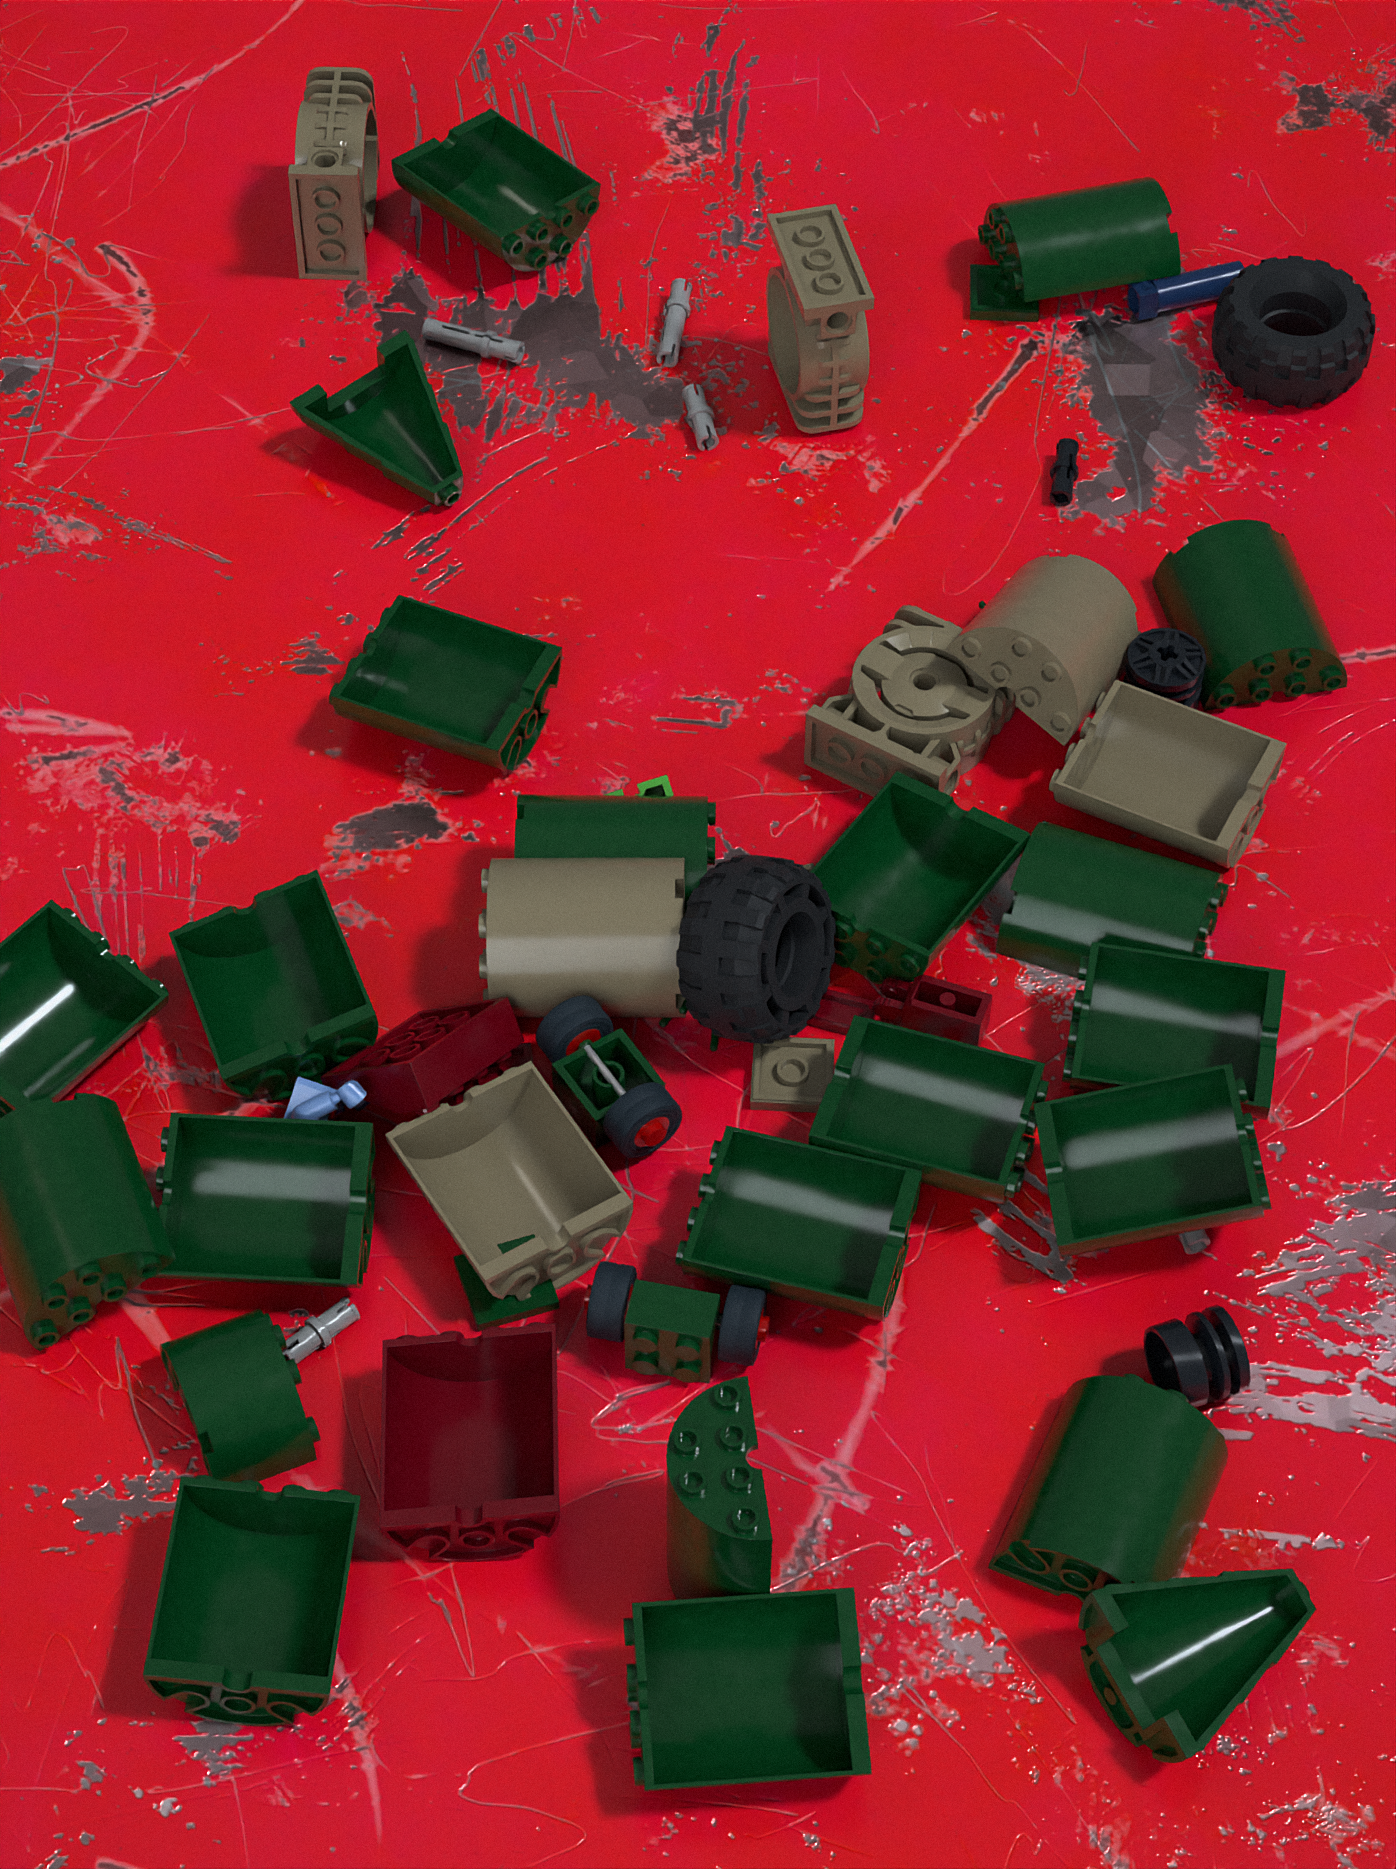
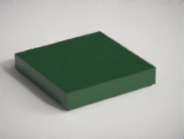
[969,265,1039,322]
[454,1234,560,1332]

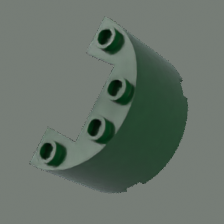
[159,1309,320,1482]

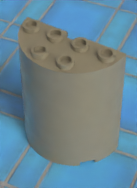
[947,554,1141,746]
[1049,680,1287,869]
[478,858,686,1018]
[385,1061,633,1301]

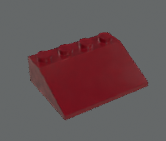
[320,997,524,1115]

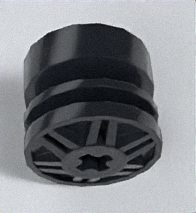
[1123,628,1207,710]
[1143,1305,1251,1408]

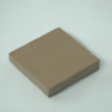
[750,1037,835,1113]

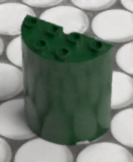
[391,109,601,272]
[978,177,1181,302]
[1152,520,1347,711]
[329,595,562,771]
[810,771,1030,984]
[514,794,716,913]
[995,821,1230,978]
[169,870,378,1100]
[0,900,169,1118]
[1062,942,1286,1120]
[808,1015,1049,1205]
[1033,1063,1272,1257]
[0,1093,176,1351]
[154,1113,376,1288]
[675,1126,923,1322]
[988,1374,1228,1603]
[666,1376,773,1600]
[143,1475,361,1726]
[623,1588,872,1792]

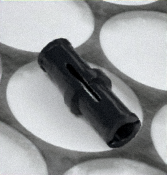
[1050,438,1079,506]

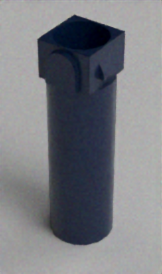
[1127,261,1244,321]

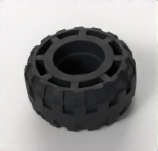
[1212,256,1375,408]
[676,855,836,1044]

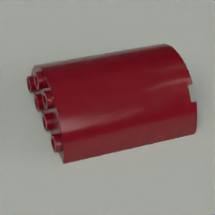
[379,1322,560,1562]

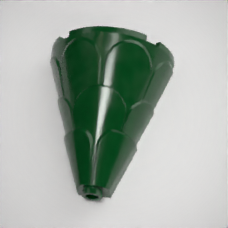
[290,330,464,506]
[1078,1569,1316,1763]

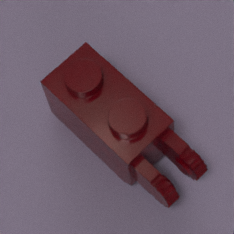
[872,974,992,1047]

